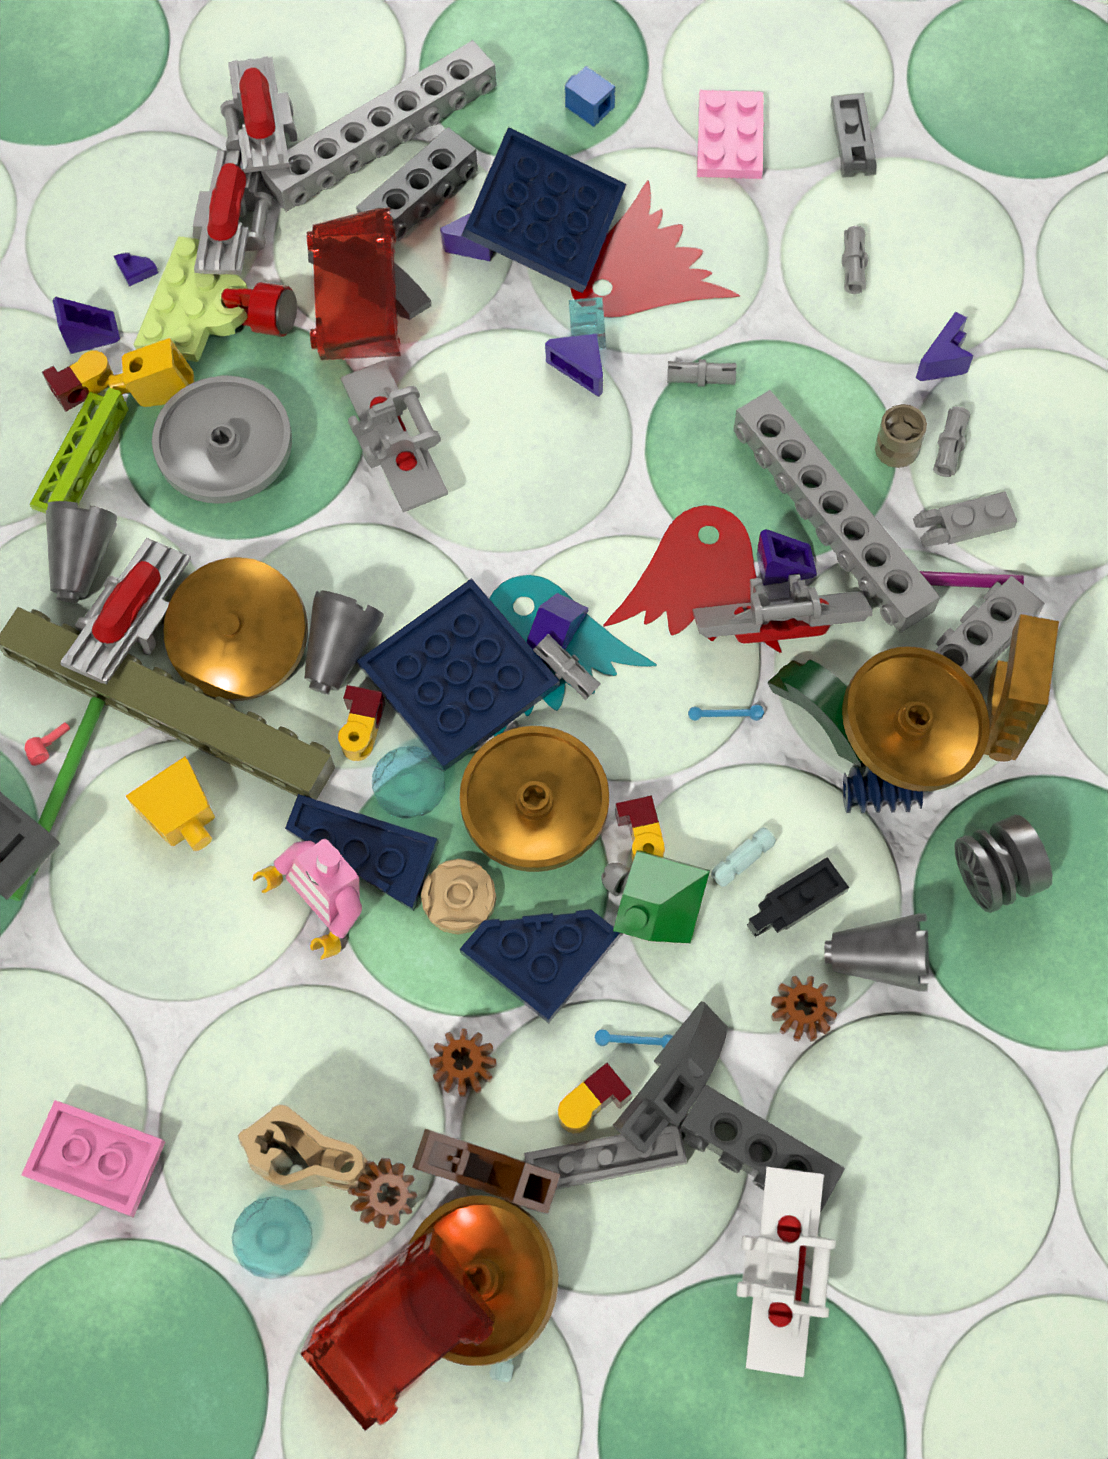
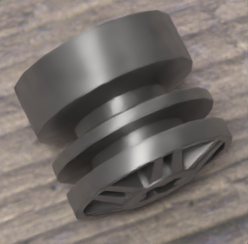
[954,815,1052,913]

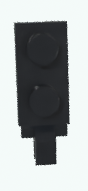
[747,857,849,938]

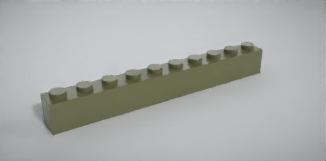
[0,607,335,800]

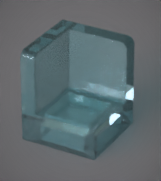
[569,297,606,349]

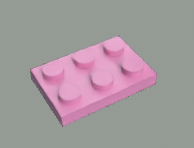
[697,90,764,179]
[21,1100,165,1218]

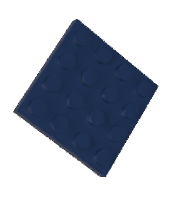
[461,127,627,293]
[357,578,560,771]

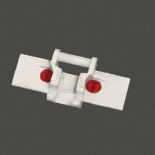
[736,1167,836,1377]

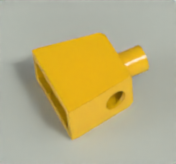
[108,338,194,407]
[125,756,215,851]

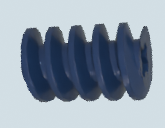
[843,766,923,813]

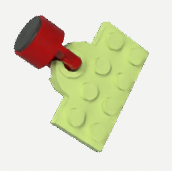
[133,236,297,362]

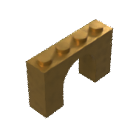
[984,614,1059,762]

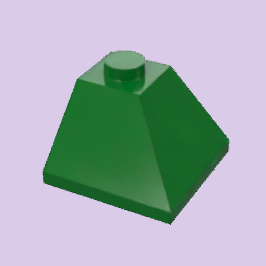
[613,850,710,944]

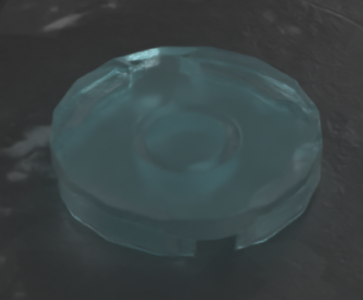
[372,746,445,819]
[232,1196,313,1279]

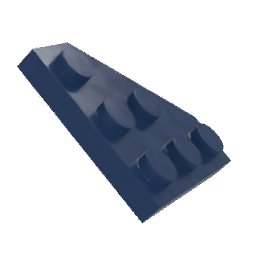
[460,909,621,1024]

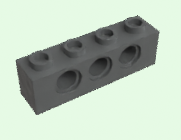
[356,127,478,249]
[680,1084,845,1212]

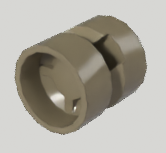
[875,404,927,468]

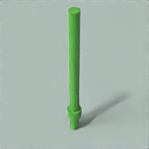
[10,697,105,901]

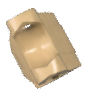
[238,1104,367,1191]

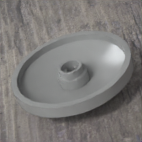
[152,376,292,504]

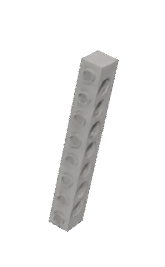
[261,40,496,212]
[734,390,940,633]

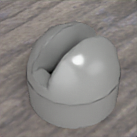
[601,863,630,896]

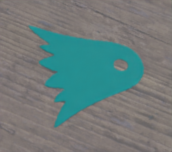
[489,575,657,737]

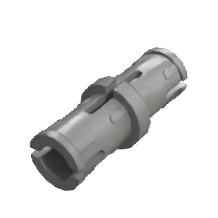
[841,226,868,294]
[667,359,736,387]
[933,407,970,477]
[533,634,601,700]

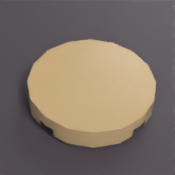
[421,859,497,934]

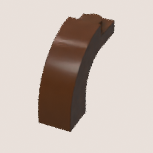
[412,1129,561,1214]

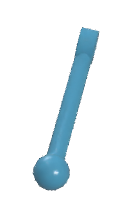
[688,705,764,721]
[595,1029,673,1048]

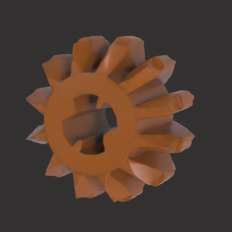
[771,976,837,1042]
[430,1029,497,1097]
[347,1158,418,1229]

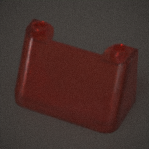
[306,207,401,360]
[300,1228,495,1431]

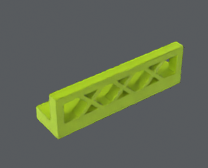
[29,388,129,514]

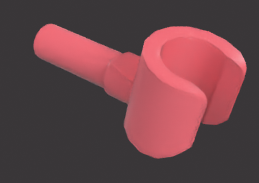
[24,722,70,766]

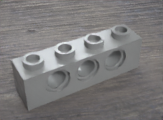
[934,576,1045,681]

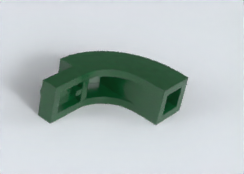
[767,659,865,767]

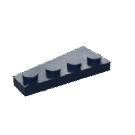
[285,794,439,911]

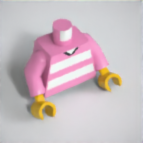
[253,839,362,960]

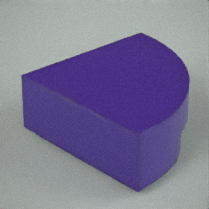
[114,253,159,287]

